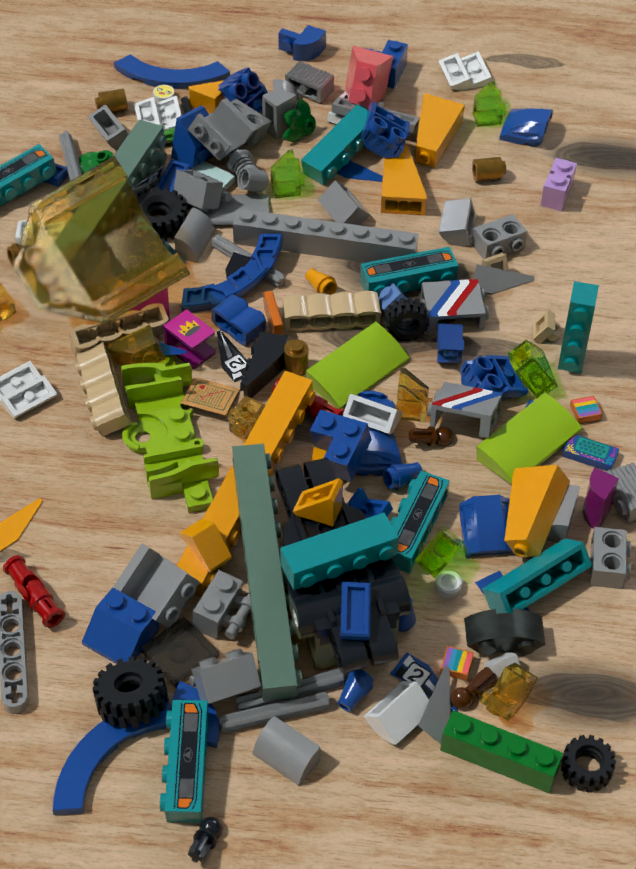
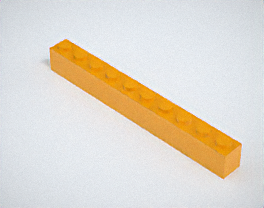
[177,371,315,596]

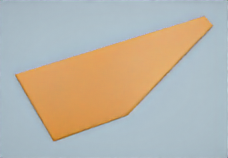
[0,498,43,551]

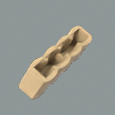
[283,291,381,332]
[70,303,169,358]
[75,342,131,436]

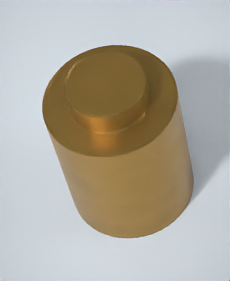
[95,88,128,112]
[472,157,506,181]
[284,339,309,376]

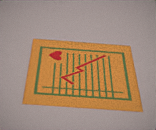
[181,377,240,415]

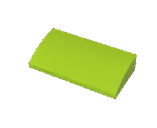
[306,322,409,409]
[476,392,582,485]

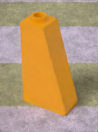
[415,93,465,168]
[381,144,427,216]
[504,465,570,558]

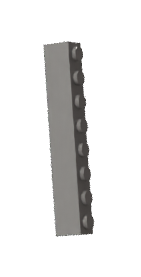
[233,209,419,263]

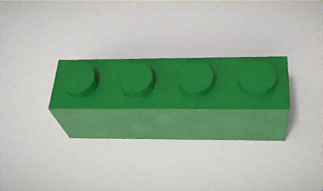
[440,710,563,794]

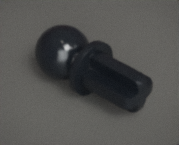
[188,817,223,863]

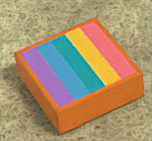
[570,396,603,424]
[440,645,474,680]

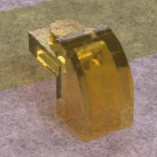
[479,663,538,721]

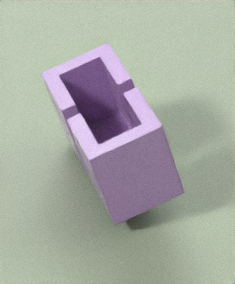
[541,158,577,211]

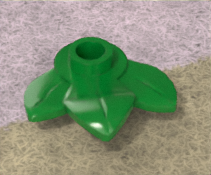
[283,99,316,142]
[79,150,114,176]

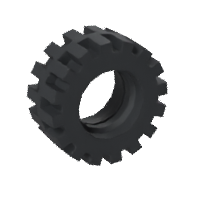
[385,297,429,341]
[561,735,616,792]

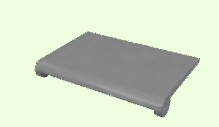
[203,194,269,225]

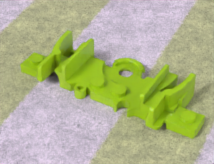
[121,355,219,513]

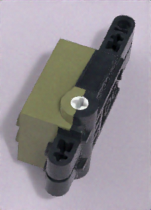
[275,457,411,674]

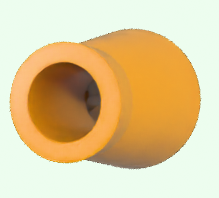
[305,268,337,295]

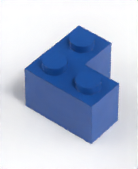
[365,40,408,89]
[310,410,372,482]

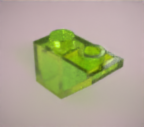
[472,81,506,127]
[271,150,304,199]
[507,340,558,399]
[414,525,463,578]

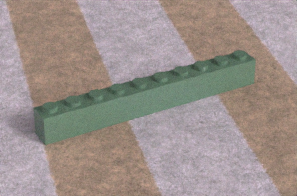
[232,444,302,701]

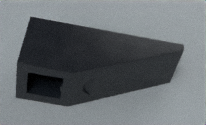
[240,332,288,402]

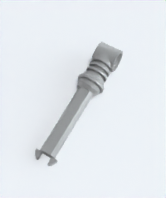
[209,114,268,193]

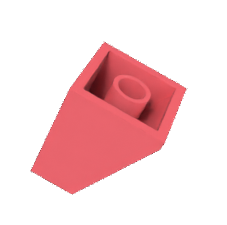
[345,46,393,108]

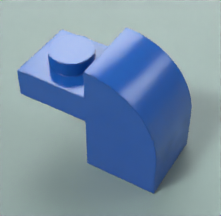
[278,25,326,61]
[437,324,464,363]

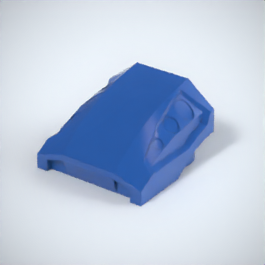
[218,67,268,113]
[361,101,410,158]
[499,108,554,146]
[461,355,529,400]
[356,428,402,476]
[459,495,515,559]

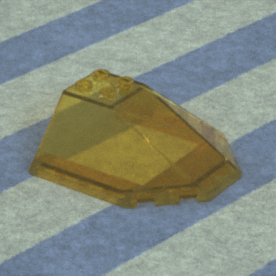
[13,156,190,324]

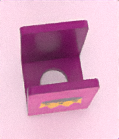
[163,309,216,369]

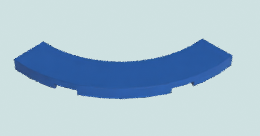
[114,54,230,89]
[181,234,283,312]
[52,698,170,815]

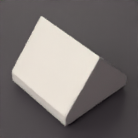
[483,652,522,687]

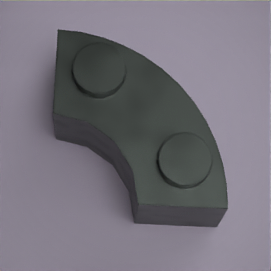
[464,609,546,656]

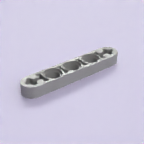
[0,591,29,714]

